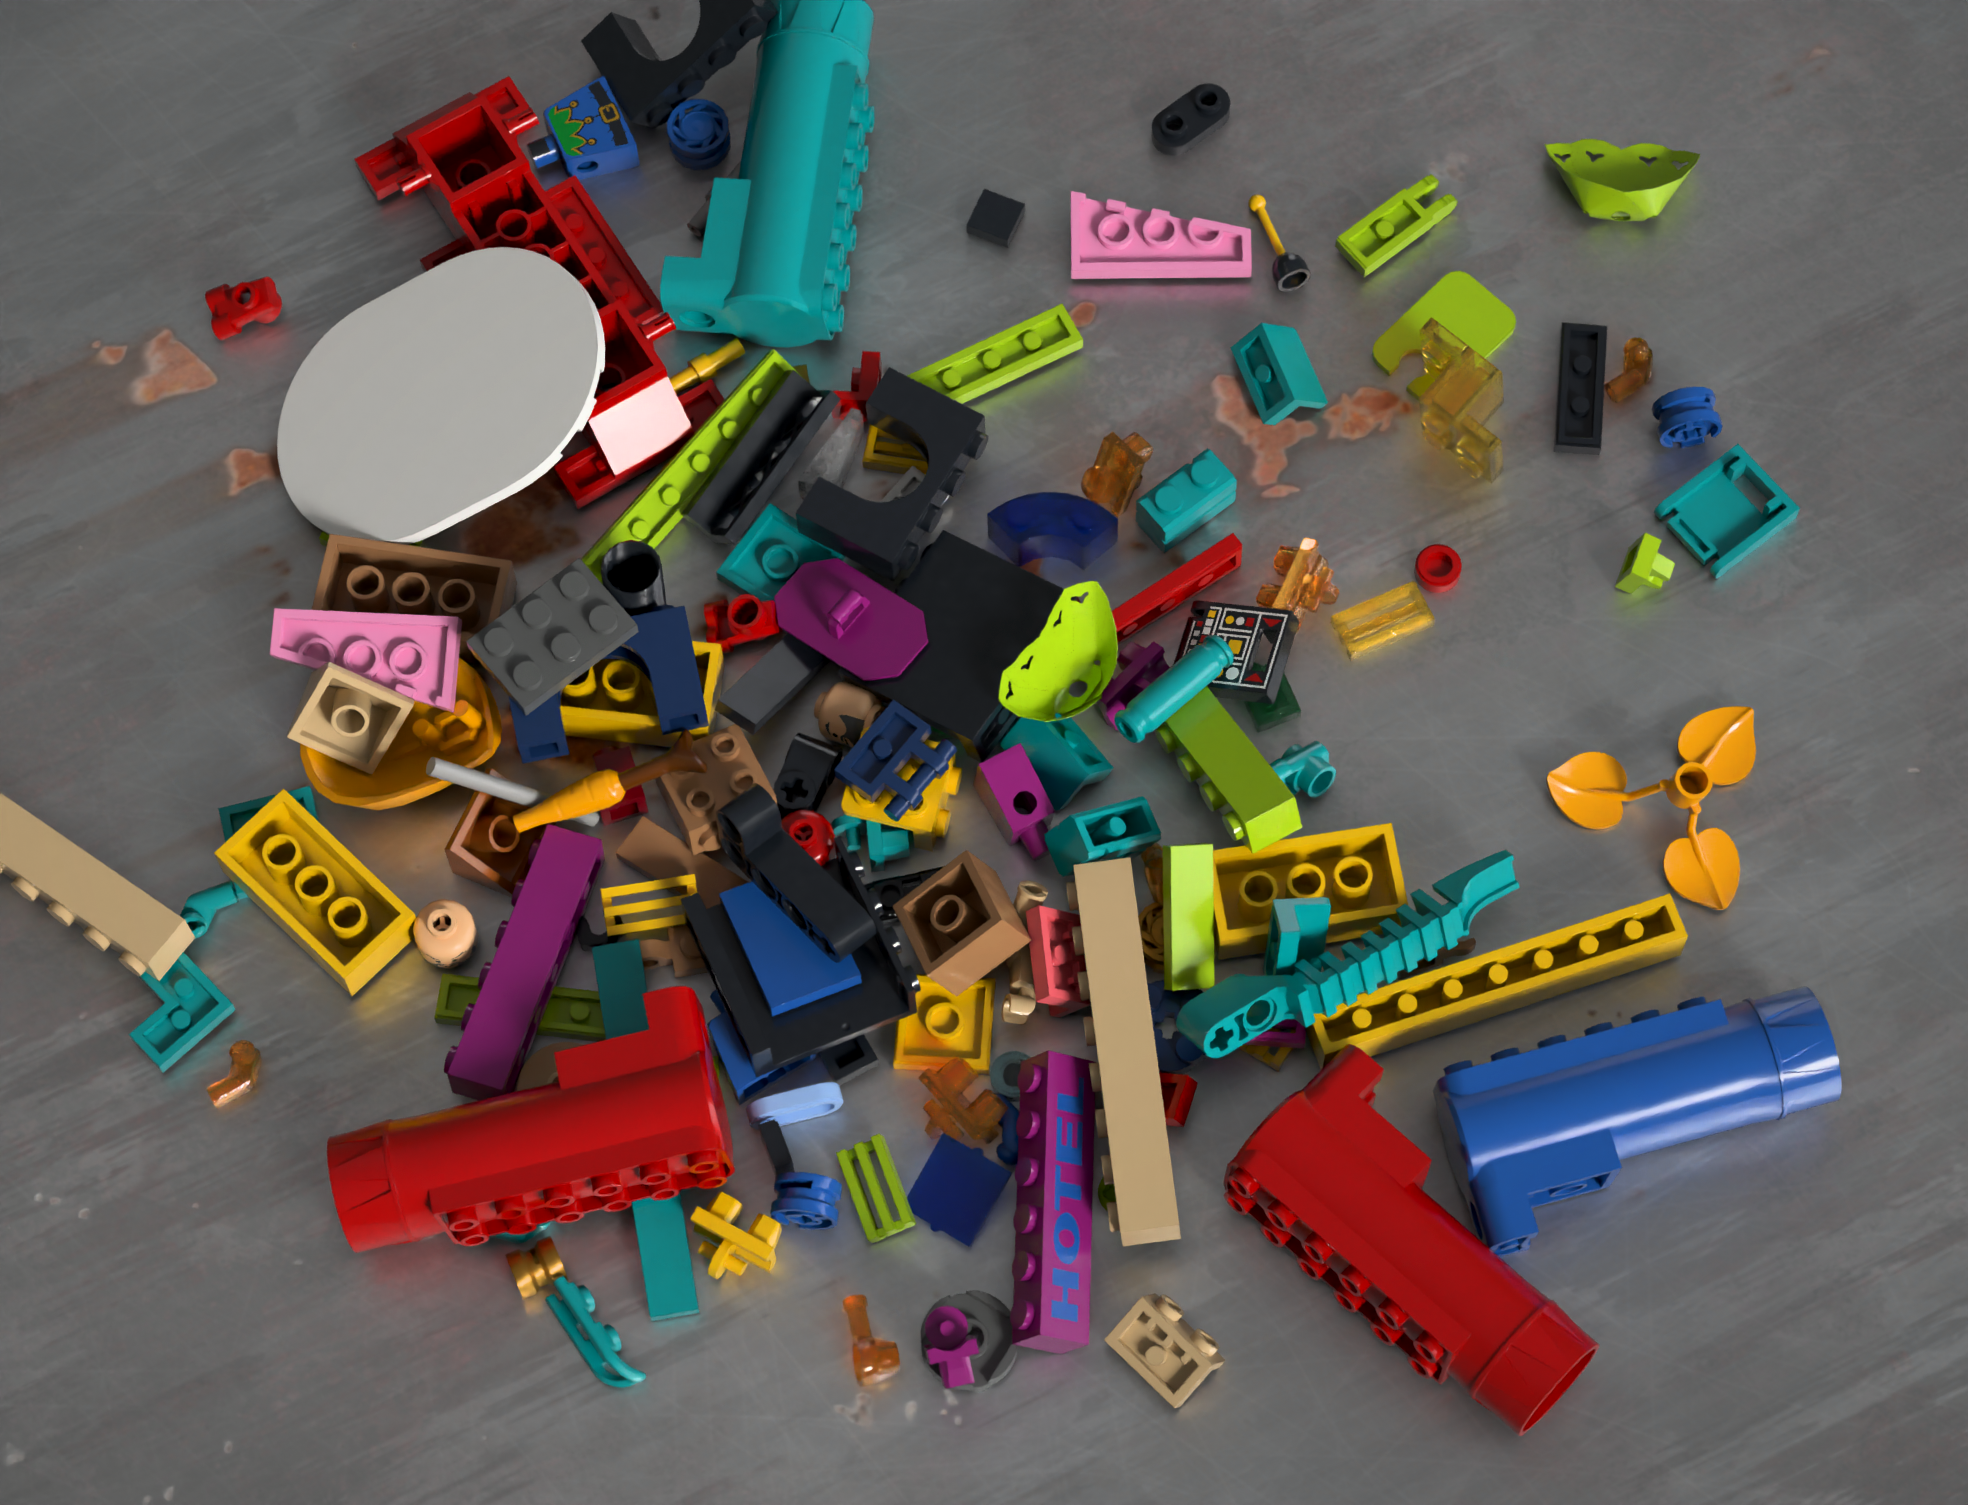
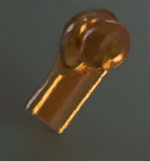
[1604,337,1653,403]
[206,1040,262,1109]

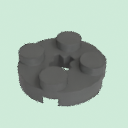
[921,1290,1018,1392]

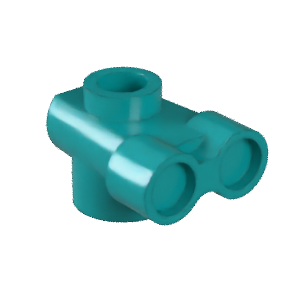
[1269,741,1336,798]

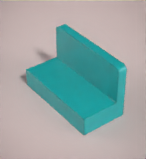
[1230,323,1328,425]
[1001,713,1114,811]
[1263,897,1331,976]

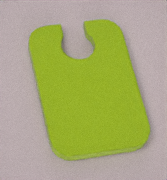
[1372,271,1516,405]

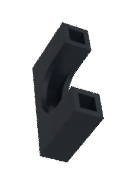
[581,0,778,129]
[796,367,989,582]

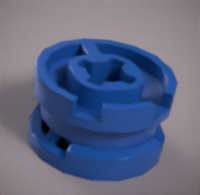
[667,99,731,170]
[1652,387,1723,448]
[770,1172,842,1230]

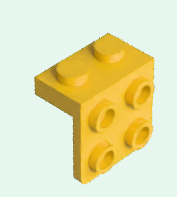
[841,727,963,852]

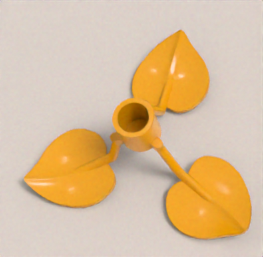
[1546,706,1756,910]

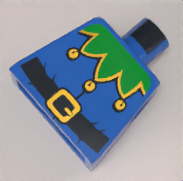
[526,76,640,180]

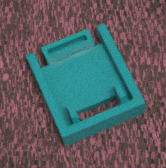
[1654,444,1800,579]

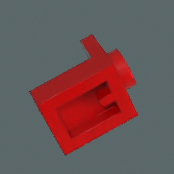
[832,351,882,424]

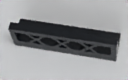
[681,370,841,545]

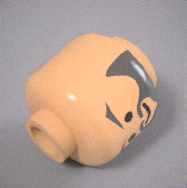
[814,681,886,748]
[413,899,479,968]

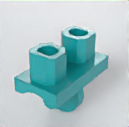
[831,814,910,872]

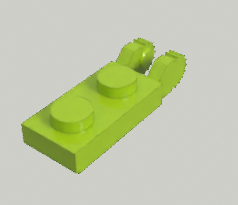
[1335,174,1458,277]

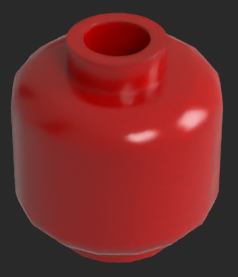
[781,810,836,866]

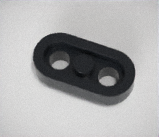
[1151,83,1230,156]

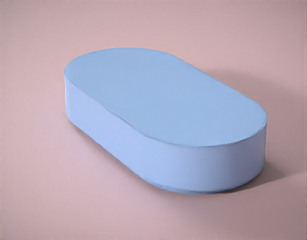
[746,1082,844,1130]

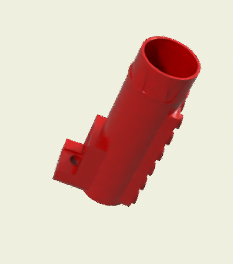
[327,986,735,1253]
[1223,1044,1600,1436]

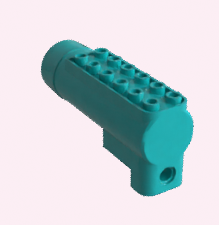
[660,0,875,347]

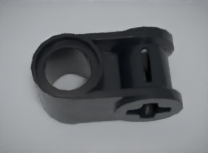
[773,732,843,820]

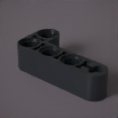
[716,783,877,963]

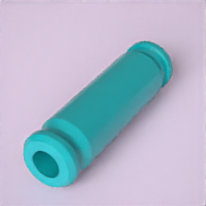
[1114,635,1234,743]

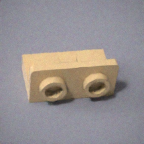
[1104,1294,1225,1408]

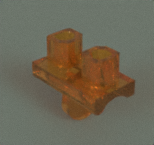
[1080,432,1154,517]
[1256,537,1340,634]
[918,1056,1008,1144]

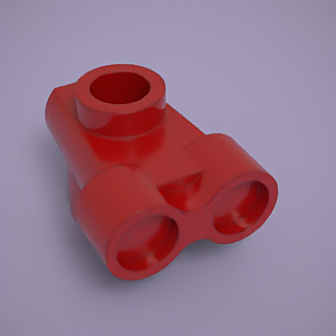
[205,276,282,340]
[704,594,779,654]

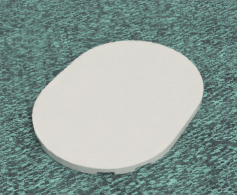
[277,247,605,545]

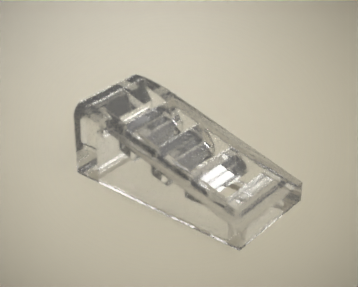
[798,408,864,500]

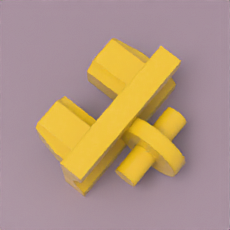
[690,1191,782,1279]

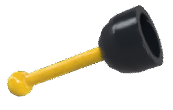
[1248,194,1311,292]

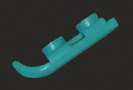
[545,1276,646,1388]

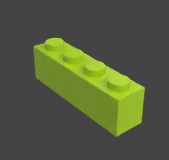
[1155,686,1302,854]

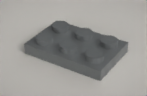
[466,558,639,716]

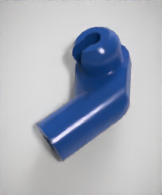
[985,1093,1019,1165]

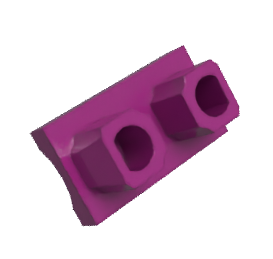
[1087,641,1170,731]
[924,1306,979,1389]

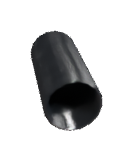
[601,540,667,616]

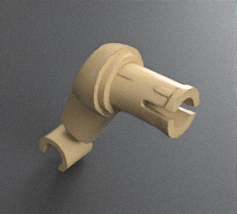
[1001,880,1048,1025]

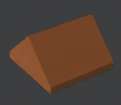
[444,768,556,898]

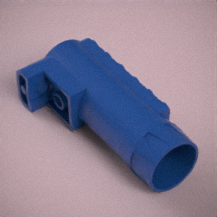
[1432,986,1842,1257]

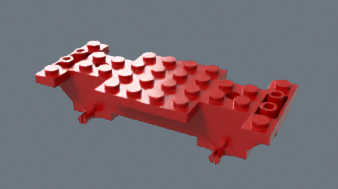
[354,76,725,509]

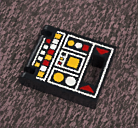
[1173,600,1299,704]

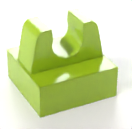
[1615,533,1675,594]

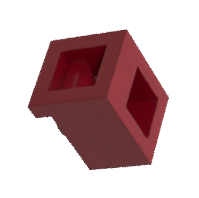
[592,746,649,826]

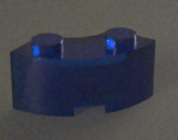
[987,492,1118,570]

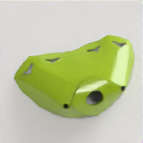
[1544,139,1701,221]
[998,581,1118,722]

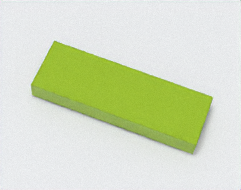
[1163,843,1215,991]

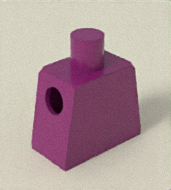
[973,743,1055,861]

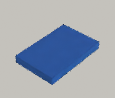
[719,881,862,1016]

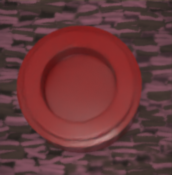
[1414,544,1462,593]

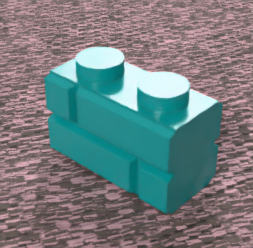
[1135,448,1237,553]
[1044,796,1161,877]

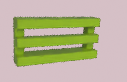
[836,1133,916,1243]

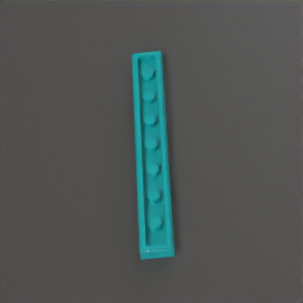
[592,939,700,1321]

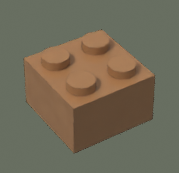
[893,850,1031,996]

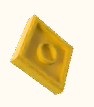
[893,974,996,1075]

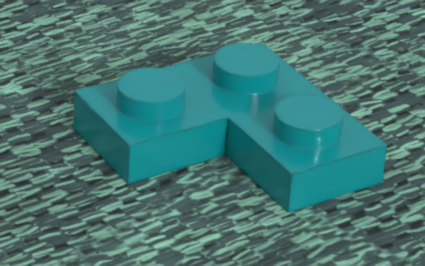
[129,952,236,1073]

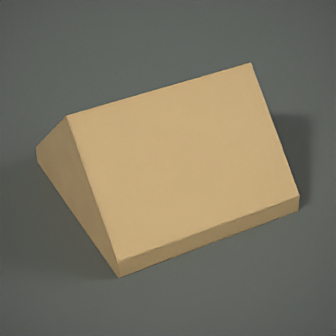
[287,662,414,775]

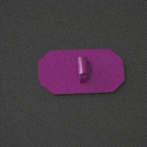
[774,558,928,681]

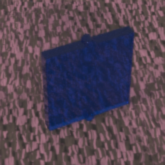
[907,1133,1013,1247]

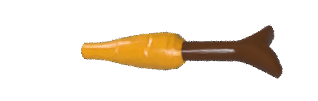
[513,729,707,833]

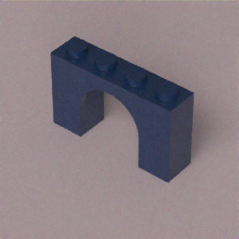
[508,605,709,764]

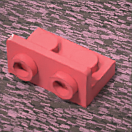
[1026,905,1090,1018]

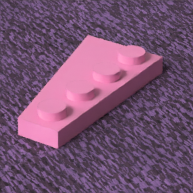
[1070,191,1252,279]
[270,608,462,713]

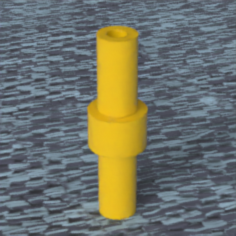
[669,338,745,395]

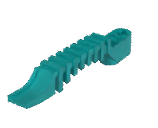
[1177,850,1519,1058]

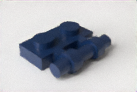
[834,699,957,822]

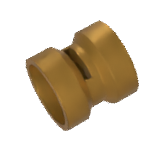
[505,1236,569,1300]

